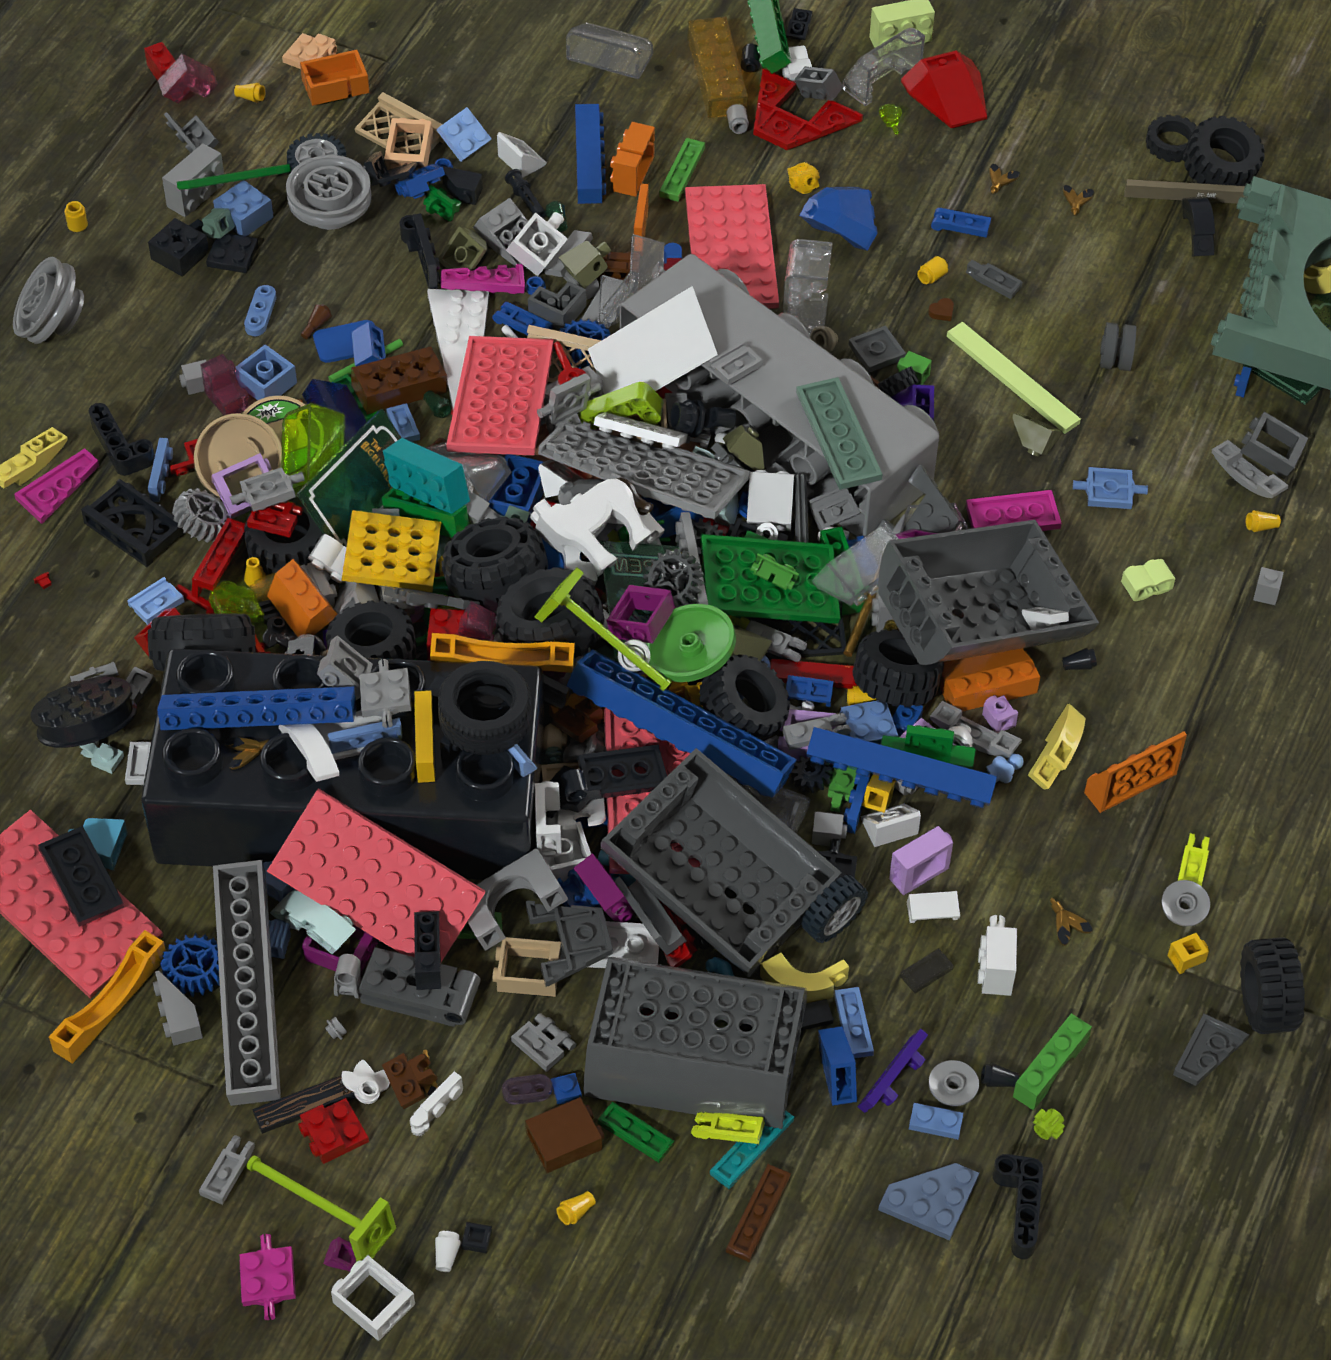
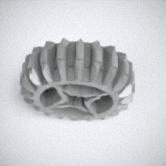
[172,488,230,543]

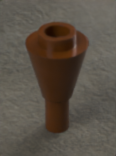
[301,304,332,339]

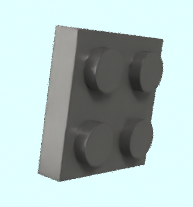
[848,325,906,373]

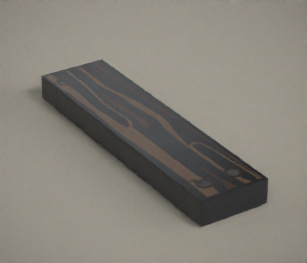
[252,1075,356,1134]

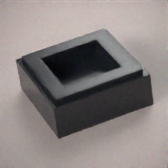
[461,1222,492,1253]

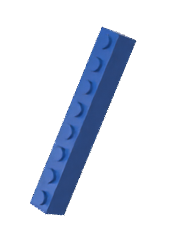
[806,727,997,808]

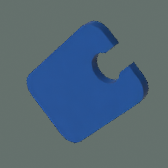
[313,320,375,363]

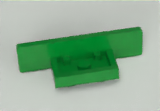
[881,725,975,769]

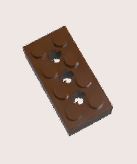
[351,346,447,415]

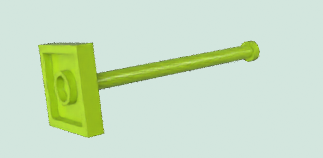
[534,567,672,691]
[247,1155,396,1261]

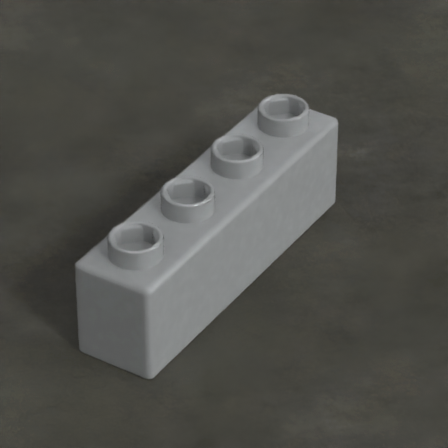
[620,254,939,541]

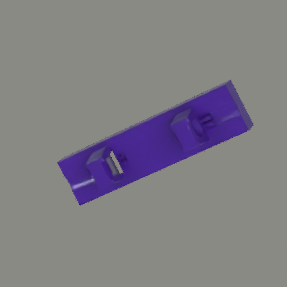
[857,1029,928,1113]

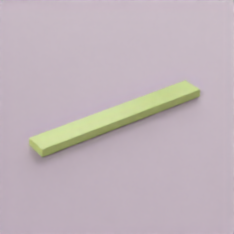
[947,322,1081,434]

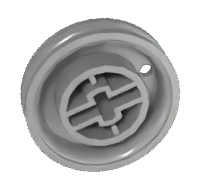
[286,155,371,230]
[13,257,84,344]

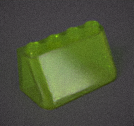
[281,403,345,500]

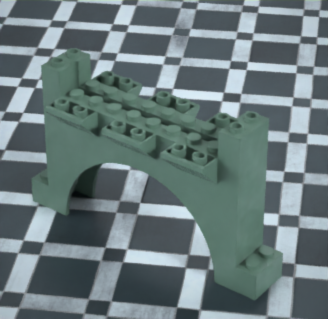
[1211,176,1331,398]

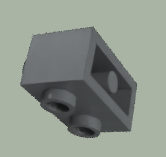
[794,66,843,101]

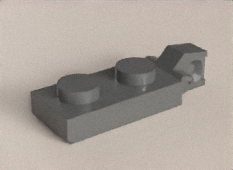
[966,260,1023,299]

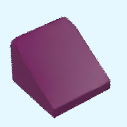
[323,1237,356,1271]

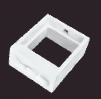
[331,1255,415,1341]

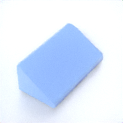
[507,744,537,777]

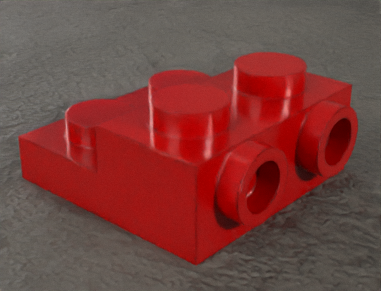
[298,1098,369,1164]

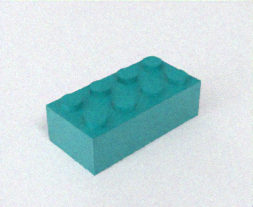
[383,438,470,513]

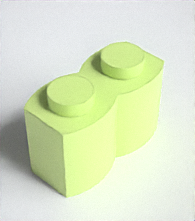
[1121,559,1175,601]

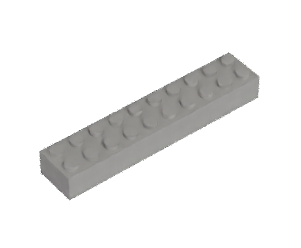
[213,860,281,1106]

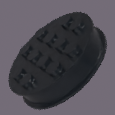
[30,677,137,748]

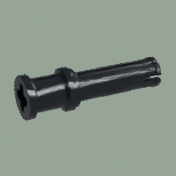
[505,169,547,219]

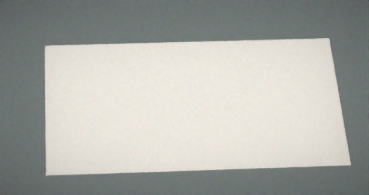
[588,286,718,395]

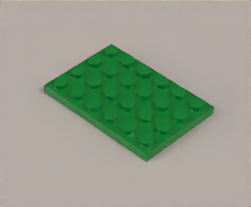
[700,534,840,624]

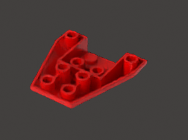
[901,50,987,128]

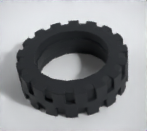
[1146,115,1196,163]

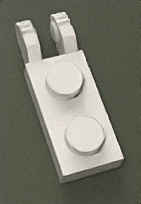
[410,1071,463,1136]

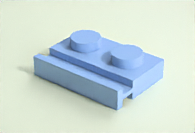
[127,577,184,625]

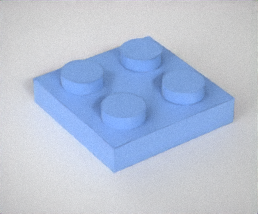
[436,107,491,162]

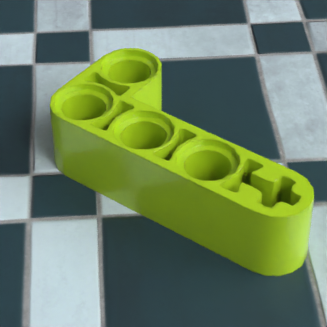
[578,382,664,430]

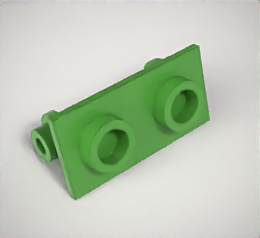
[750,553,799,590]

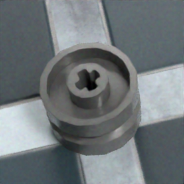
[1100,322,1136,371]

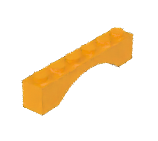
[430,633,575,673]
[49,930,166,1064]

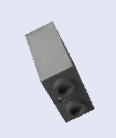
[1240,412,1308,479]

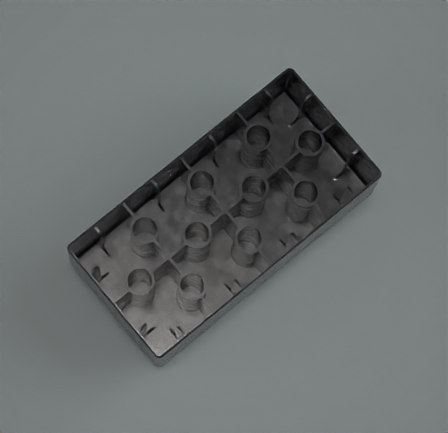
[141,649,545,880]

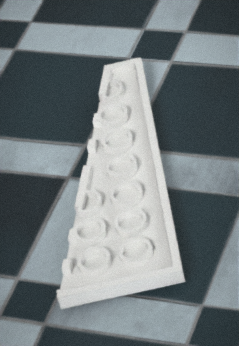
[427,289,489,410]

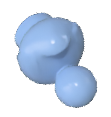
[986,754,1024,783]

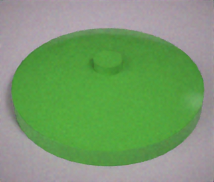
[644,604,736,682]

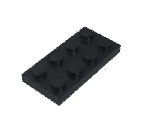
[38,826,124,927]

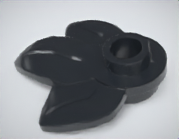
[263,616,298,649]

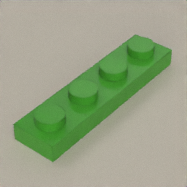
[659,138,705,202]

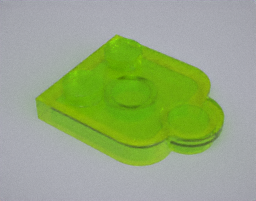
[209,581,264,622]

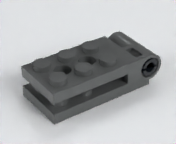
[359,947,481,1027]

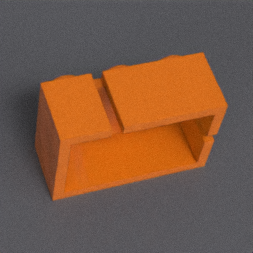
[300,50,369,106]
[610,122,655,197]

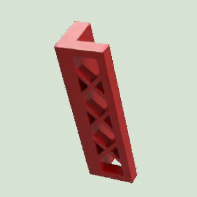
[192,518,245,598]

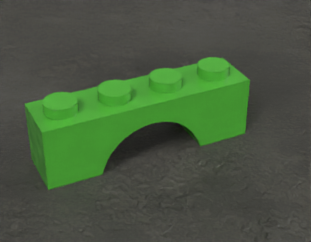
[1013,1013,1092,1111]

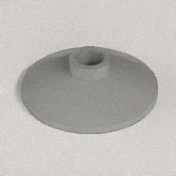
[1162,880,1210,926]
[929,1060,979,1106]

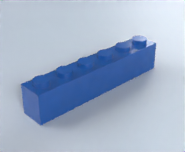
[575,104,606,204]

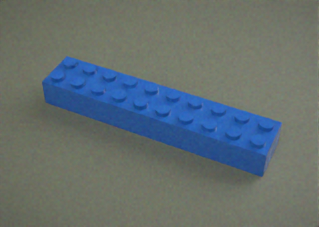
[566,649,797,798]

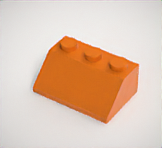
[267,559,338,637]

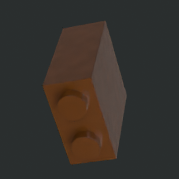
[525,1097,604,1173]

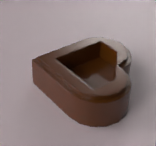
[928,298,954,321]

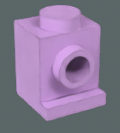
[982,695,1018,733]

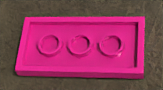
[965,490,1062,531]

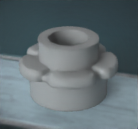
[325,1017,347,1040]

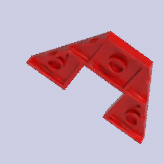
[753,68,863,150]

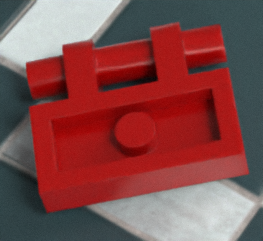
[247,501,303,538]

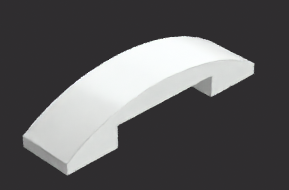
[279,724,339,782]

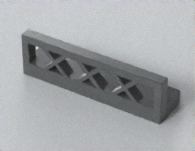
[614,876,686,955]

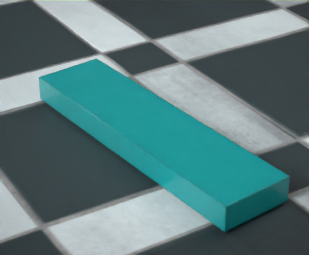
[710,1111,794,1189]

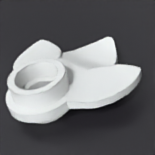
[342,1060,390,1104]

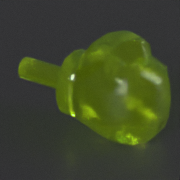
[879,104,902,135]

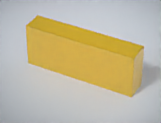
[414,691,435,783]

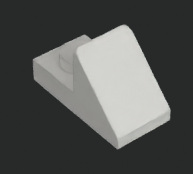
[1022,607,1069,630]

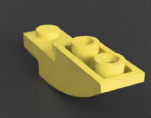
[0,427,68,488]
[1028,704,1086,790]

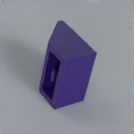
[891,384,934,421]

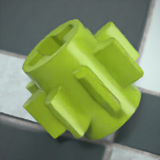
[1033,1108,1065,1140]

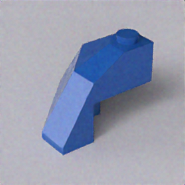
[799,187,878,251]

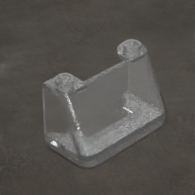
[842,28,925,106]

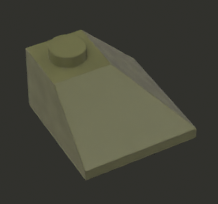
[438,226,487,271]
[1012,413,1063,457]
[723,425,765,471]
[731,625,772,662]

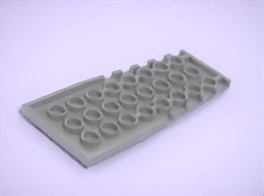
[538,418,750,519]

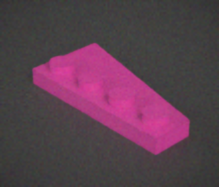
[440,264,525,294]
[14,448,99,524]

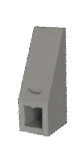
[153,971,202,1046]

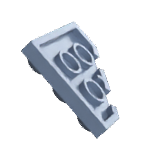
[878,1163,979,1241]

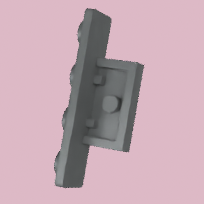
[164,112,219,153]

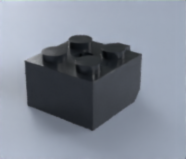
[148,218,209,277]

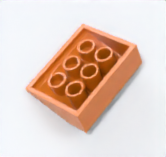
[939,648,1040,712]
[1084,731,1187,813]

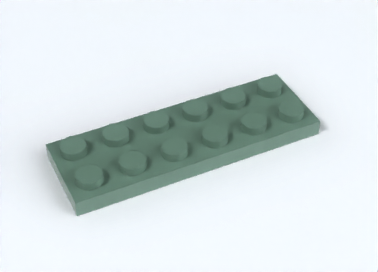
[796,377,883,490]

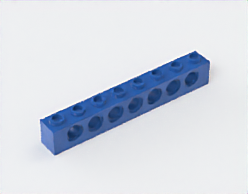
[157,686,357,730]

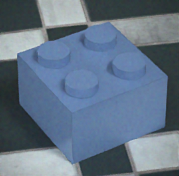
[213,180,273,237]
[234,345,297,400]
[840,700,898,745]

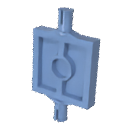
[1073,467,1148,509]

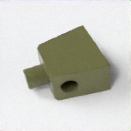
[559,241,611,289]

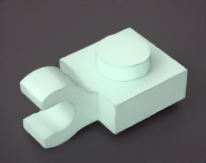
[80,743,124,774]

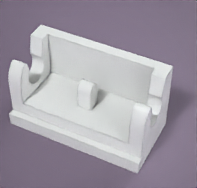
[907,891,960,923]

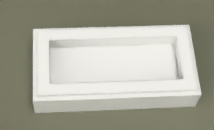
[125,742,151,785]

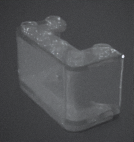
[783,239,832,335]

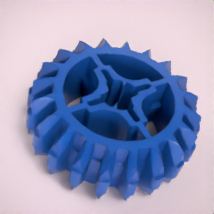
[560,318,610,369]
[161,933,220,997]

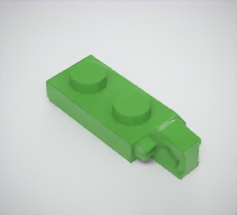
[828,768,856,812]

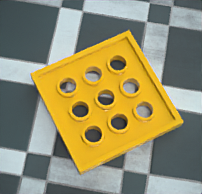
[342,510,441,592]

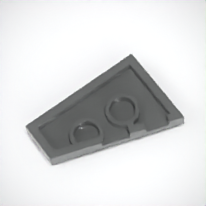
[1173,1014,1250,1086]

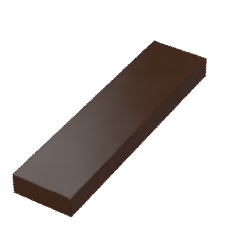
[726,1164,791,1262]

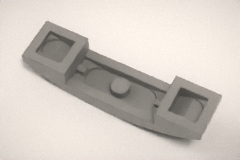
[1212,440,1288,498]
[930,701,1022,758]

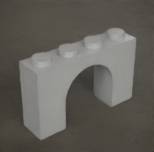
[467,848,568,951]

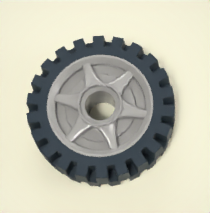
[287,133,346,174]
[801,875,868,943]

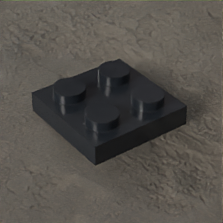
[206,234,259,274]

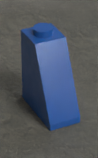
[818,1027,857,1106]

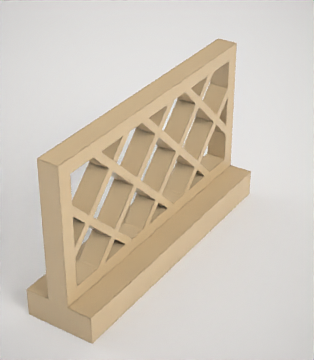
[355,92,444,155]
[527,325,601,383]

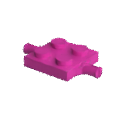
[239,1234,296,1320]

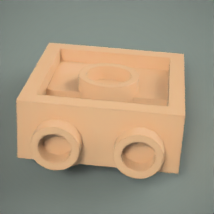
[282,33,337,69]

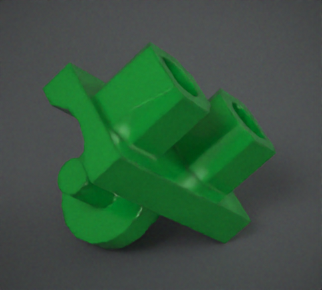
[423,185,461,222]

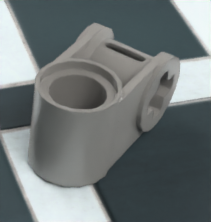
[334,954,362,999]

